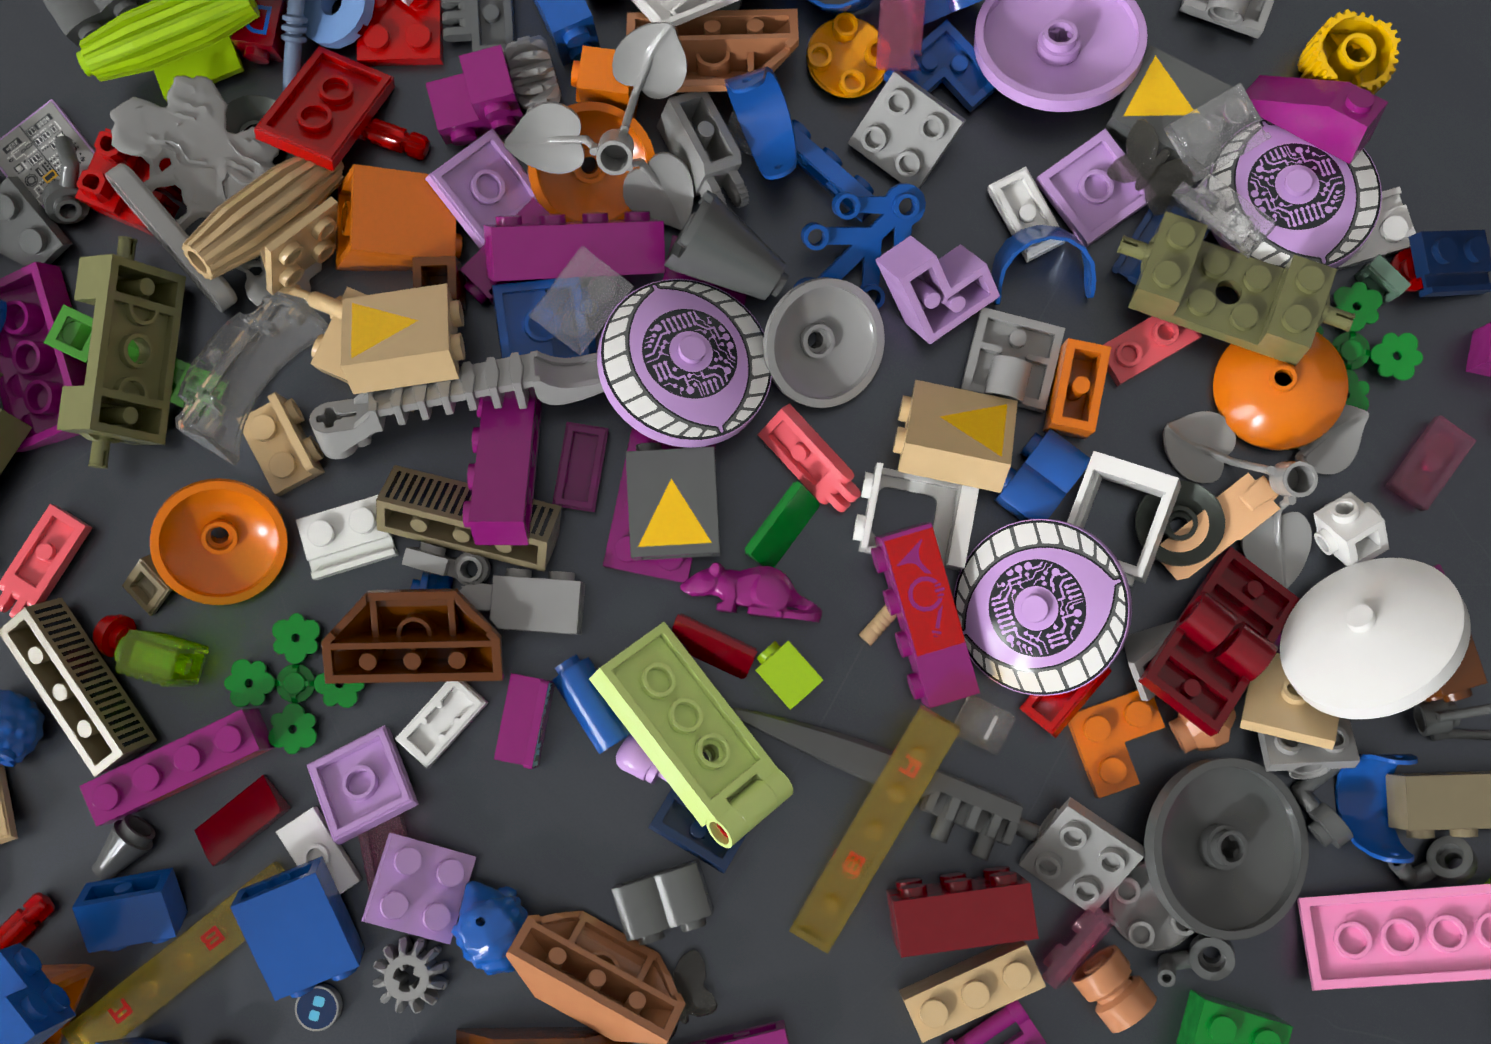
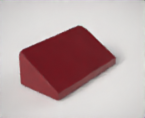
[671,613,758,679]
[194,774,291,867]

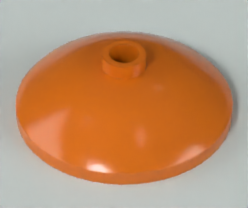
[528,101,655,222]
[1213,332,1349,450]
[150,478,288,605]

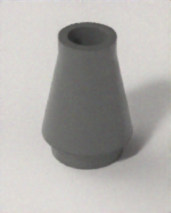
[92,815,155,880]

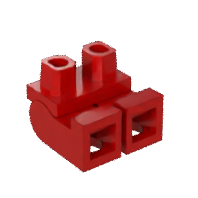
[75,128,183,236]

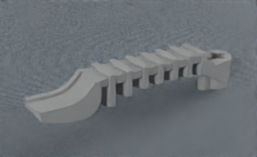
[309,350,604,459]

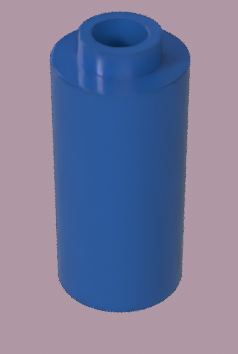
[552,654,631,754]

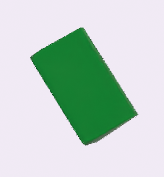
[745,481,820,568]

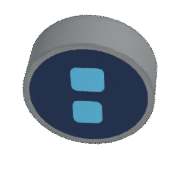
[295,983,343,1031]

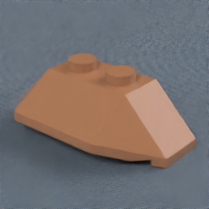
[626,9,799,92]
[505,911,686,1044]

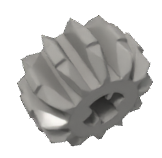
[505,35,562,111]
[372,935,450,1014]

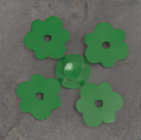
[1316,282,1423,411]
[224,613,365,754]

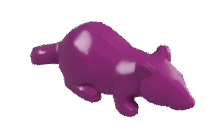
[680,562,822,623]

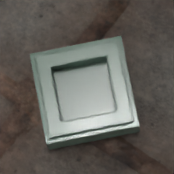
[1354,254,1411,305]

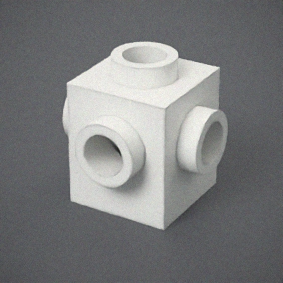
[1313,492,1389,566]

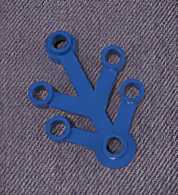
[793,183,926,309]

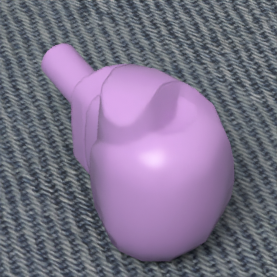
[616,734,667,784]

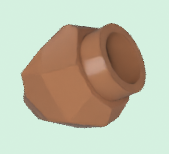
[1168,709,1236,754]

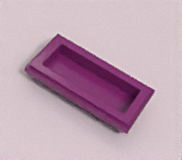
[552,422,609,513]

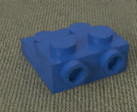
[492,277,596,358]

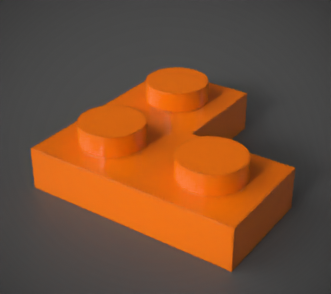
[1068,689,1165,799]

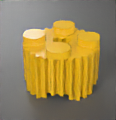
[1297,9,1401,95]

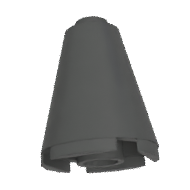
[664,190,789,300]

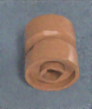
[1071,945,1157,1033]

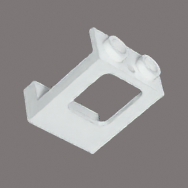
[853,462,979,571]

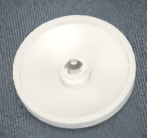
[1280,558,1471,719]

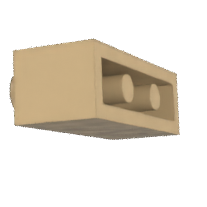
[899,941,1046,1043]

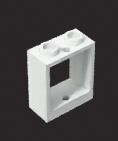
[1067,451,1181,587]

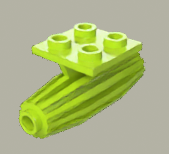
[76,0,260,101]

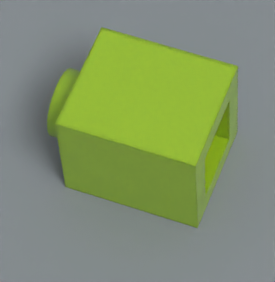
[755,640,824,710]

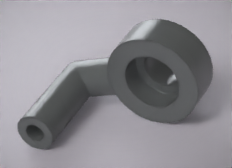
[42,136,90,225]
[1290,769,1354,849]
[1388,836,1478,888]
[1157,934,1235,987]

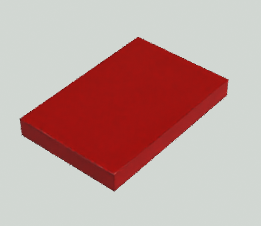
[254,46,395,171]

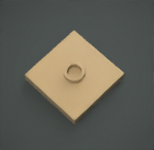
[1240,653,1339,750]

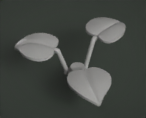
[504,22,694,230]
[1163,404,1369,589]

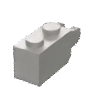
[656,92,749,208]
[459,568,585,635]

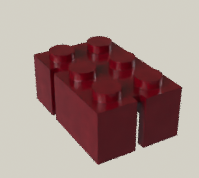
[886,866,1039,958]

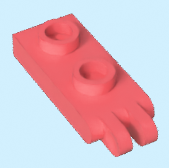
[1103,316,1203,387]
[757,403,861,512]
[0,504,93,618]

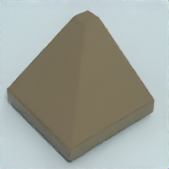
[122,554,173,616]

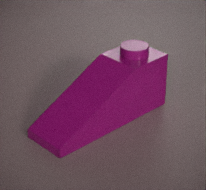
[1237,75,1388,164]

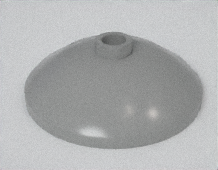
[763,277,885,408]

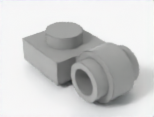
[402,541,491,585]

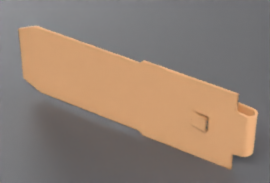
[1160,473,1281,580]

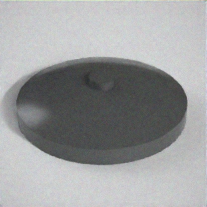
[1144,757,1309,940]

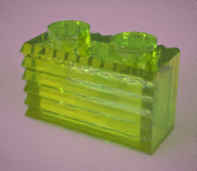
[115,629,209,687]

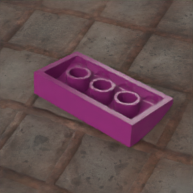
[0,261,87,452]

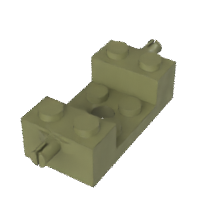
[1117,211,1355,366]
[57,236,186,469]

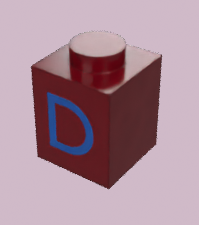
[231,0,287,64]

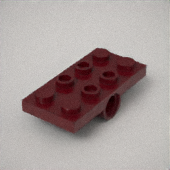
[1138,546,1300,737]

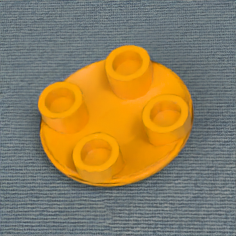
[806,12,891,98]

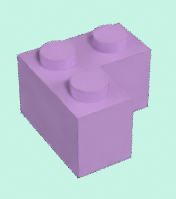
[875,236,1000,344]

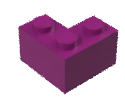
[426,45,524,146]

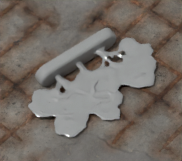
[105,75,322,313]

